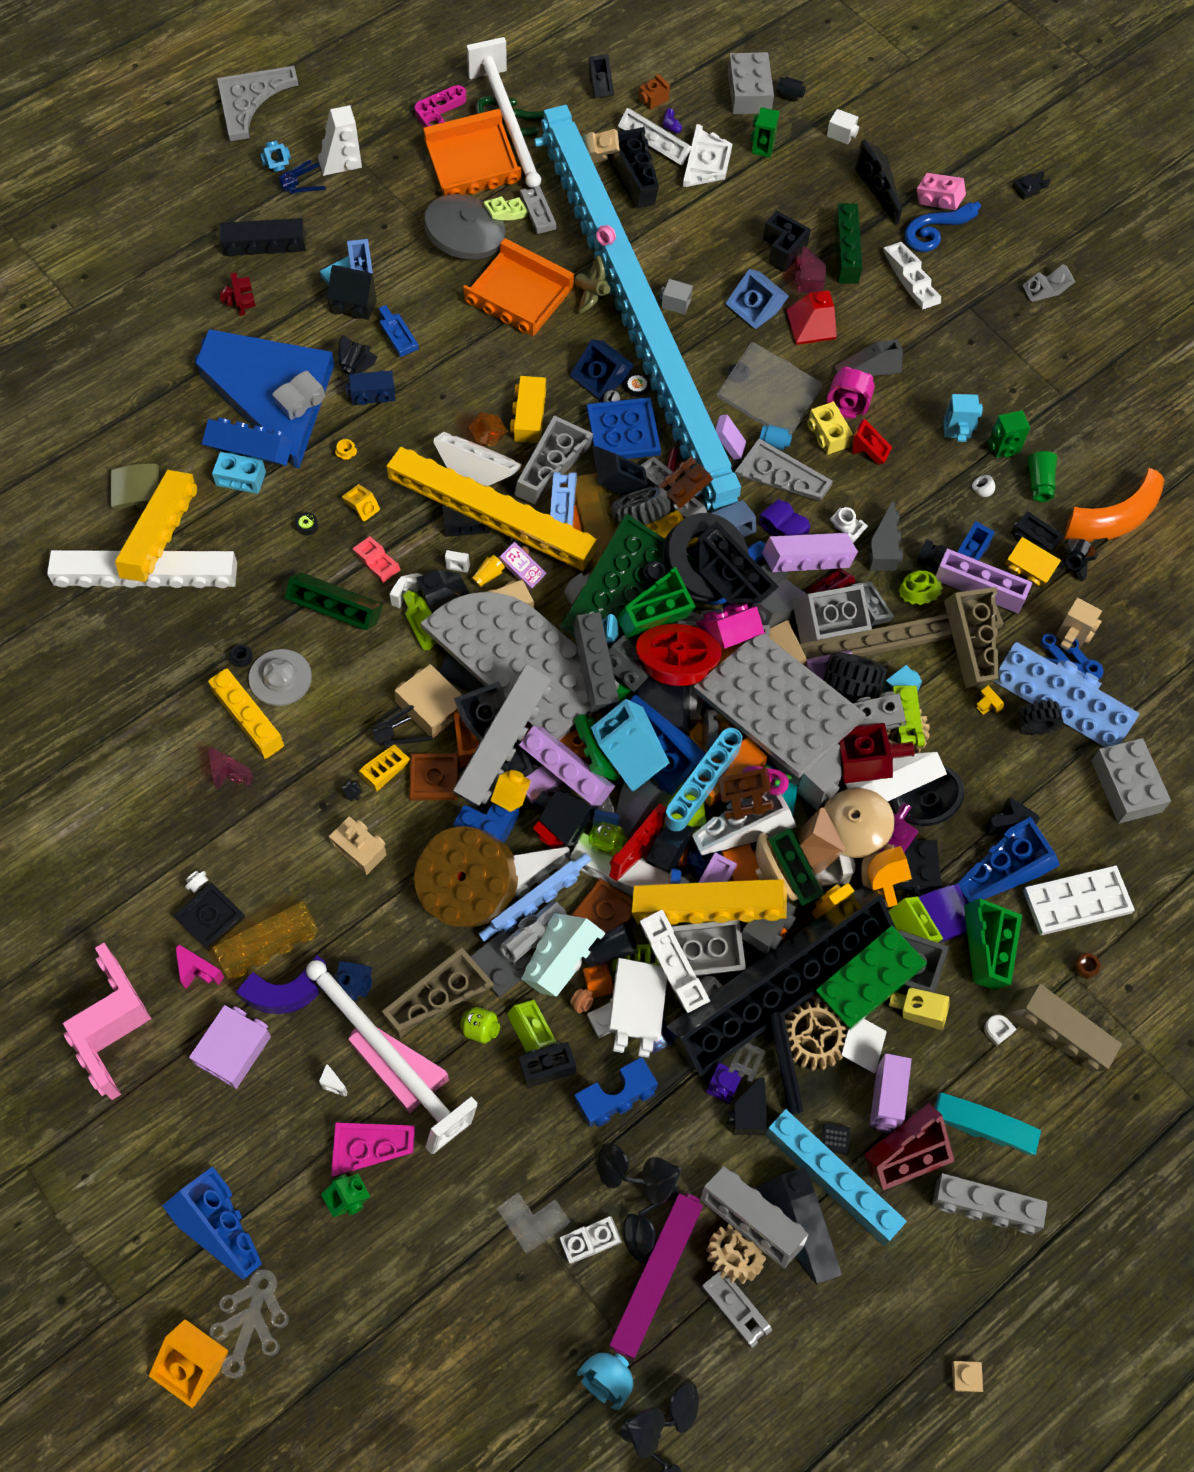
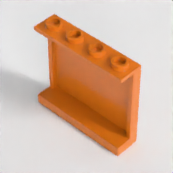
[423,109,521,196]
[463,238,574,337]

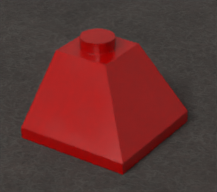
[786,290,837,345]

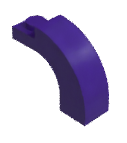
[236,955,328,1014]

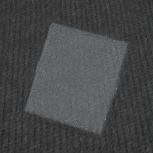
[717,342,823,435]

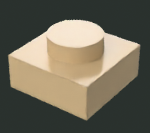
[952,1361,983,1392]

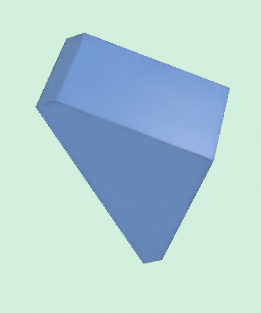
[347,239,373,273]

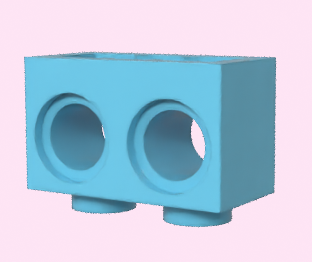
[212,452,266,494]

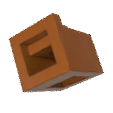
[638,74,670,110]

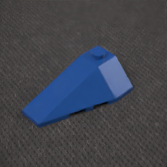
[958,816,1060,903]

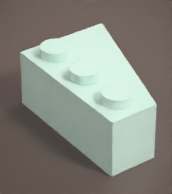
[521,913,605,997]

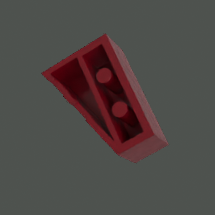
[865,1103,955,1191]

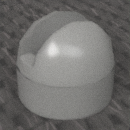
[603,390,620,402]

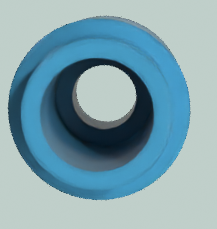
[760,425,792,451]

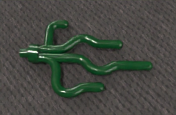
[475,96,544,142]

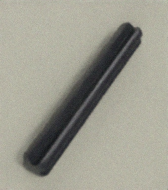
[769,1011,803,1115]

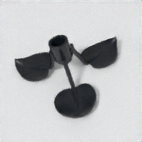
[598,1143,681,1263]
[621,1381,699,1472]

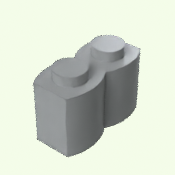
[272,371,325,420]

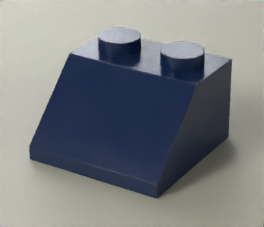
[570,339,633,400]

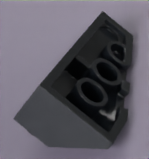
[454,682,534,775]

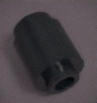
[776,76,806,101]

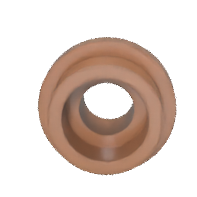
[571,989,593,1014]

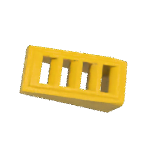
[359,745,411,792]

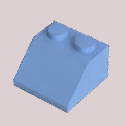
[726,269,789,329]

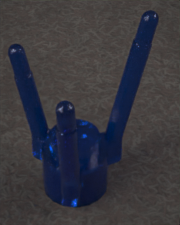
[278,160,326,195]

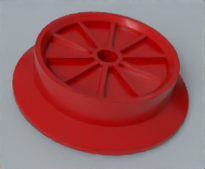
[636,624,721,686]

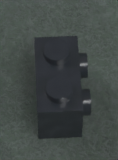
[519,1042,576,1089]

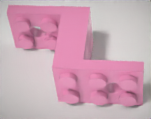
[63,943,152,1100]

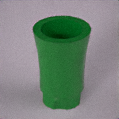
[1026,451,1058,502]

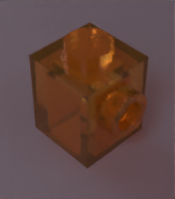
[468,412,508,446]

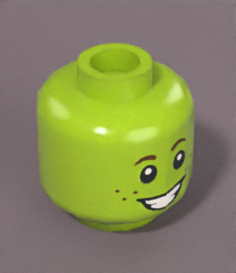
[460,1006,500,1044]

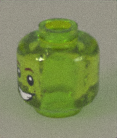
[589,822,627,857]

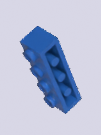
[202,417,293,466]

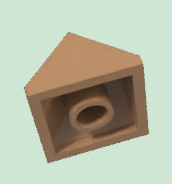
[796,807,846,874]

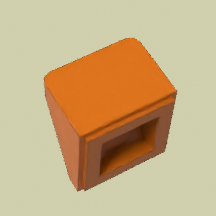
[582,964,613,998]

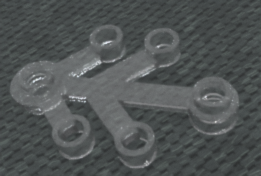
[210,1270,289,1379]

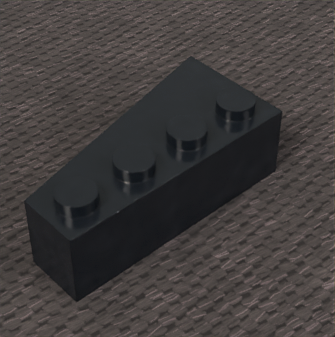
[607,127,659,208]

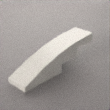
[883,242,941,309]

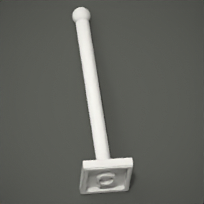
[467,37,541,188]
[306,960,478,1154]

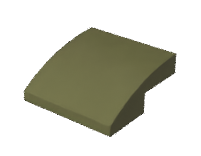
[111,464,159,511]

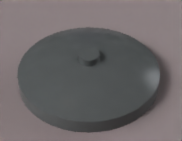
[424,194,505,259]

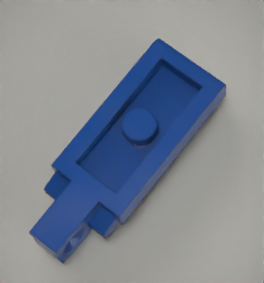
[379,305,419,357]

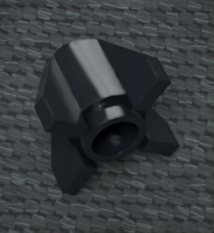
[338,335,378,374]
[1057,539,1098,581]

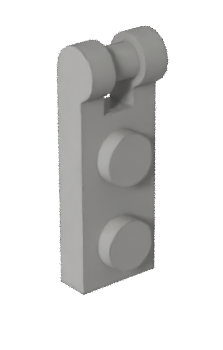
[519,185,556,234]
[702,1271,772,1349]

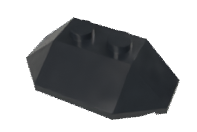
[699,521,779,605]

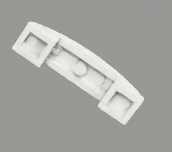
[640,910,710,1013]

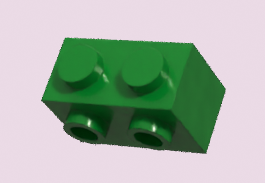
[750,107,780,158]
[988,410,1031,458]

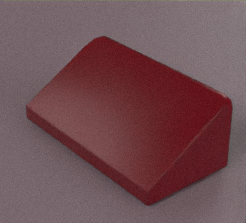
[805,568,856,594]

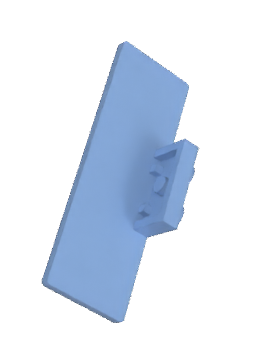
[994,642,1139,747]

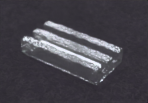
[728,1043,766,1082]

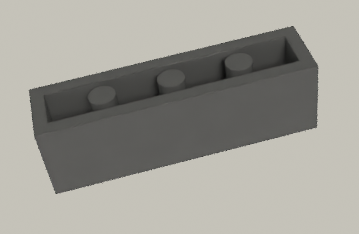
[573,612,619,714]

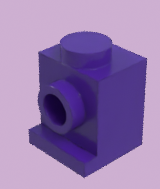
[706,1063,743,1104]

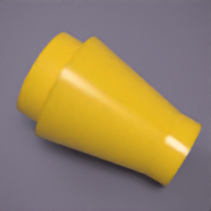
[472,555,505,588]

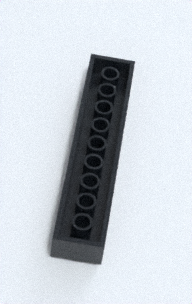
[666,886,896,1077]

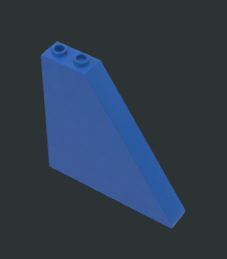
[195,329,335,469]

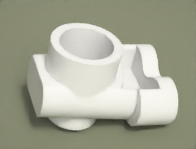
[830,507,868,543]

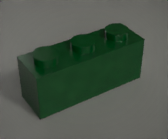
[768,828,826,906]

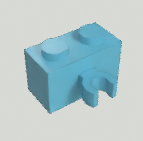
[944,394,983,442]

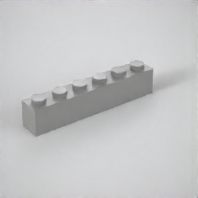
[452,664,552,807]

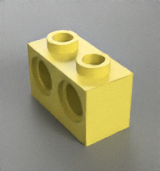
[807,402,853,455]

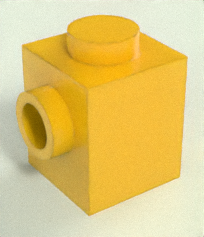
[491,770,531,812]

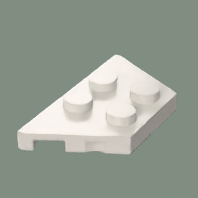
[683,124,732,187]

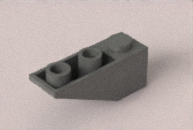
[835,339,903,376]
[868,502,903,571]

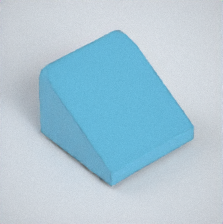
[602,614,619,645]

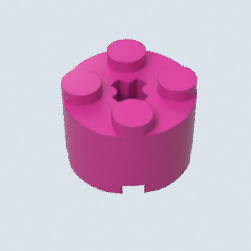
[827,367,875,419]

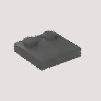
[470,930,532,999]

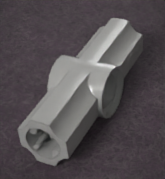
[500,901,567,963]

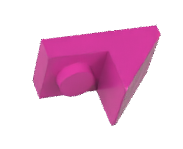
[176,945,224,989]

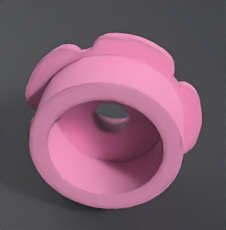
[596,225,616,246]

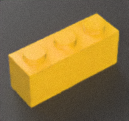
[510,376,546,443]

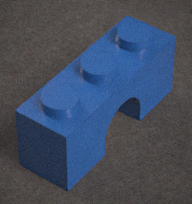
[574,1057,658,1128]

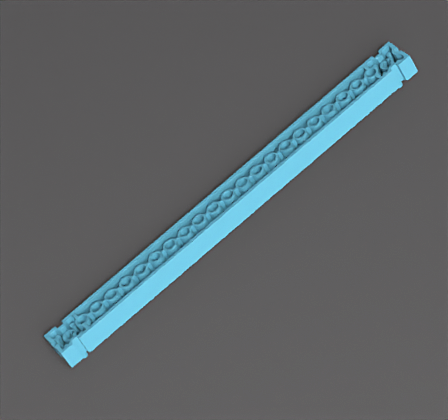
[534,105,741,513]

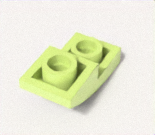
[483,196,528,220]

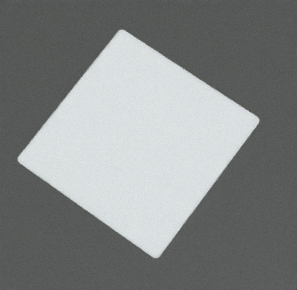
[842,1019,886,1073]

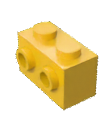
[1005,537,1061,587]

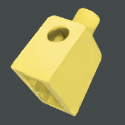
[889,988,949,1031]

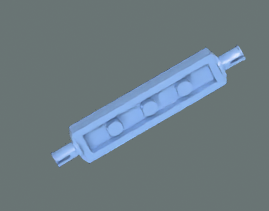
[479,852,592,941]

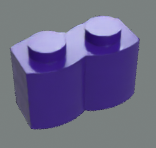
[758,499,811,536]

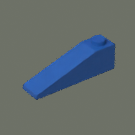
[630,695,706,796]
[162,1166,262,1280]

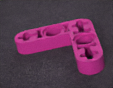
[415,85,467,127]

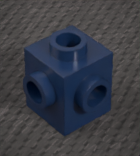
[334,961,372,1001]

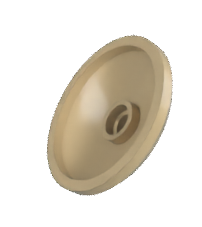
[824,788,894,858]
[755,832,798,901]

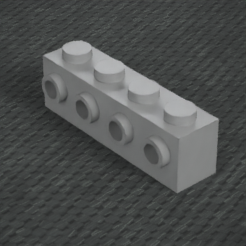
[854,692,906,730]
[700,1166,809,1269]
[932,1173,1048,1235]

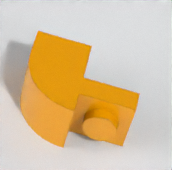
[867,846,912,908]

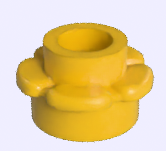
[335,439,357,460]

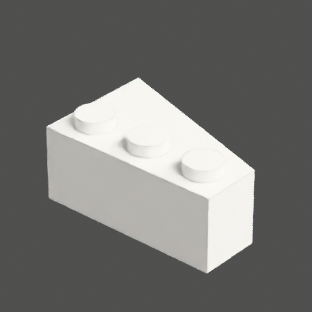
[318,105,362,176]

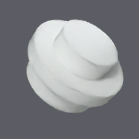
[185,871,209,893]

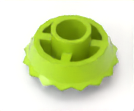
[898,571,943,605]

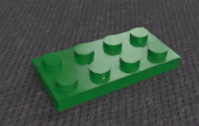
[816,926,927,1031]

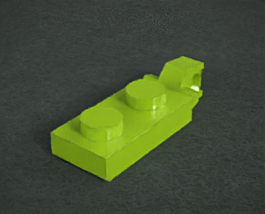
[403,590,437,650]

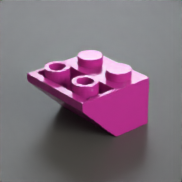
[696,604,765,648]

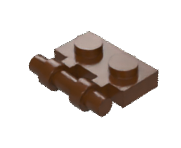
[658,456,713,509]
[719,768,774,820]

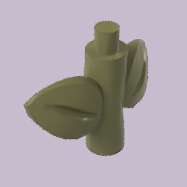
[575,256,610,314]

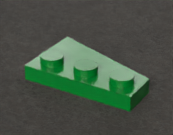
[574,714,621,781]

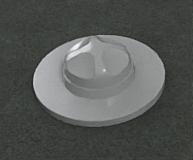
[249,649,312,706]

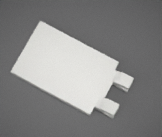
[608,958,667,1058]

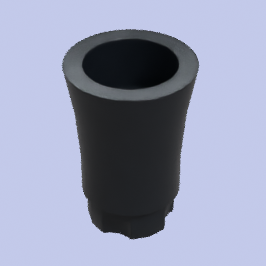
[583,921,638,968]

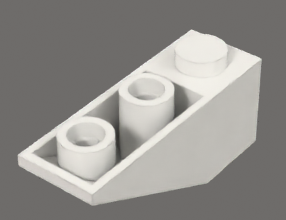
[512,847,570,899]

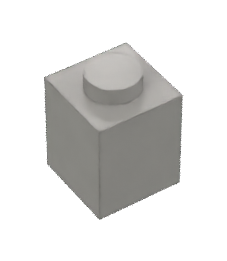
[659,279,693,315]

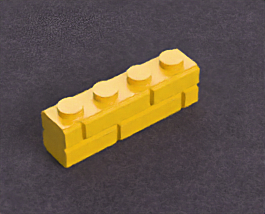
[208,668,284,759]

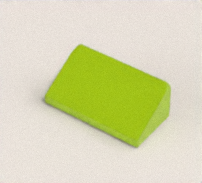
[507,999,557,1052]

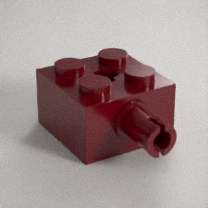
[838,723,915,784]

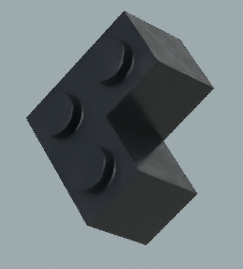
[763,210,811,271]

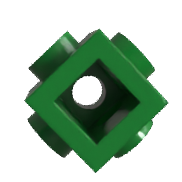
[321,1174,371,1218]

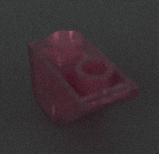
[795,247,826,293]

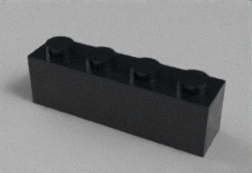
[220,218,306,256]

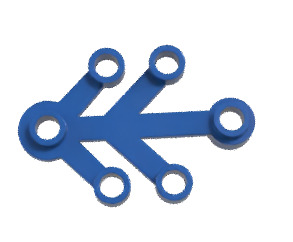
[1041,634,1104,680]

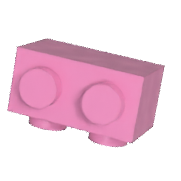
[917,173,966,210]

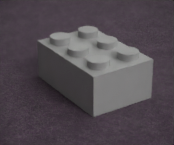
[728,52,774,114]
[792,584,872,643]
[1091,738,1171,824]
[672,920,746,976]

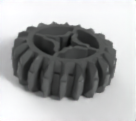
[611,487,671,526]

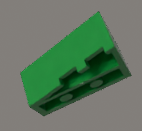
[617,566,695,638]
[964,898,1022,991]

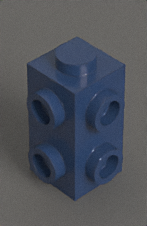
[346,371,396,405]

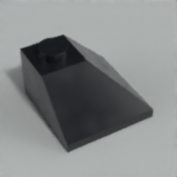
[416,570,470,613]

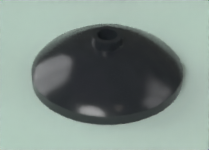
[892,765,964,826]

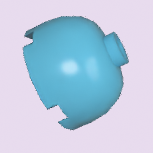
[577,1353,633,1410]

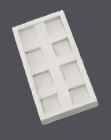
[1023,866,1135,936]

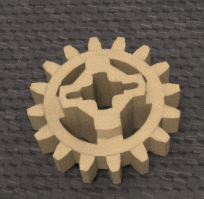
[706,1224,766,1284]

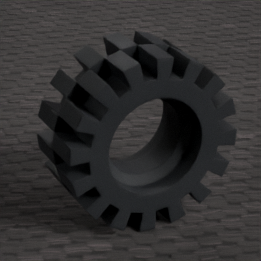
[1017,700,1064,735]

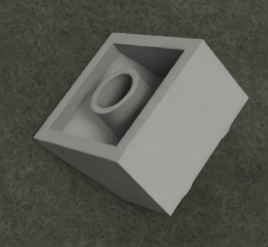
[797,743,841,811]

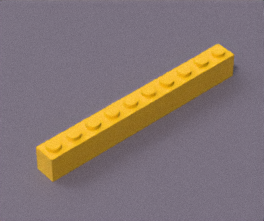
[387,446,597,571]

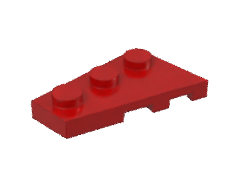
[609,803,667,881]

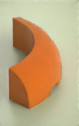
[1064,468,1165,542]

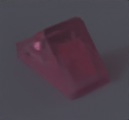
[208,747,254,789]

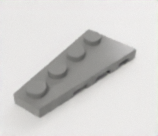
[735,439,833,502]

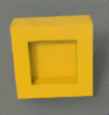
[977,685,1004,715]

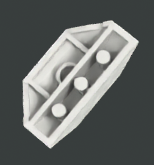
[434,432,522,486]

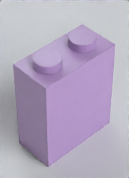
[189,1005,271,1089]
[869,1054,912,1134]

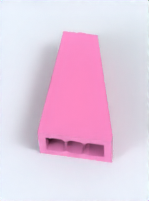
[349,1028,449,1114]

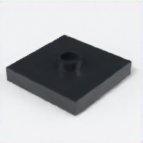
[174,882,245,951]

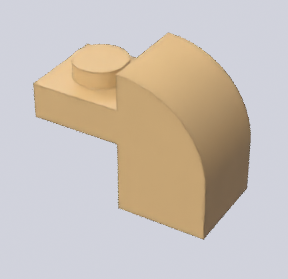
[582,129,620,164]

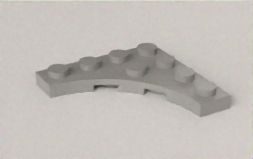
[217,66,299,141]

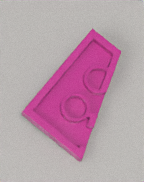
[331,1123,415,1177]

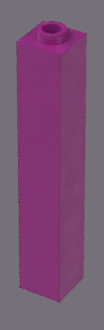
[609,1193,703,1361]

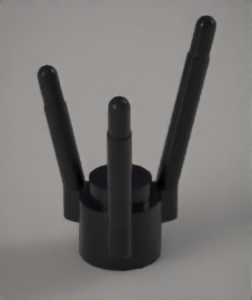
[372,705,433,748]

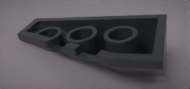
[855,139,902,225]
[754,1167,842,1285]

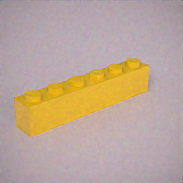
[115,470,197,582]
[632,879,787,925]

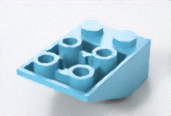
[591,699,669,791]

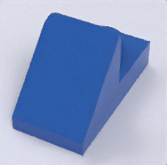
[957,521,995,561]

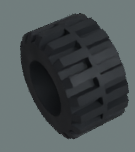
[823,652,887,699]

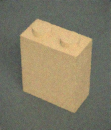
[395,664,462,738]

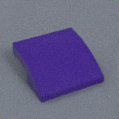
[919,884,968,944]

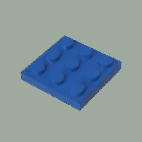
[587,397,661,459]

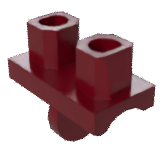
[219,272,256,316]

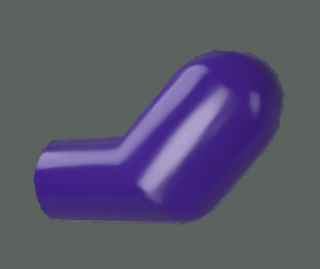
[663,108,682,134]

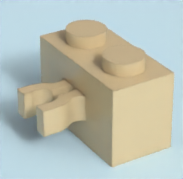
[1055,597,1102,650]
[329,816,387,875]

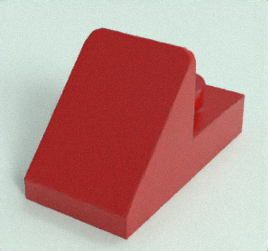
[853,419,892,465]

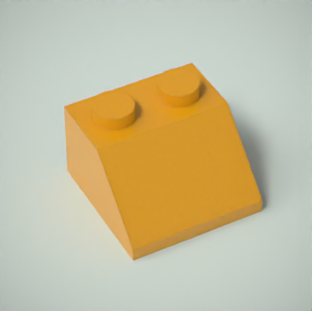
[149,1319,228,1408]

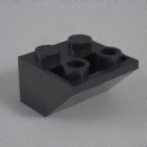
[593,446,648,495]

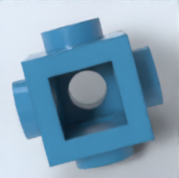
[260,141,291,172]

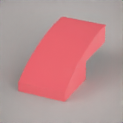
[353,536,400,583]

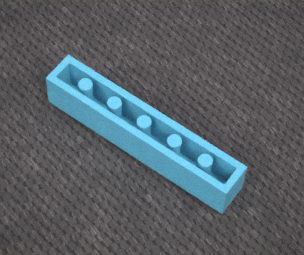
[765,1109,907,1246]

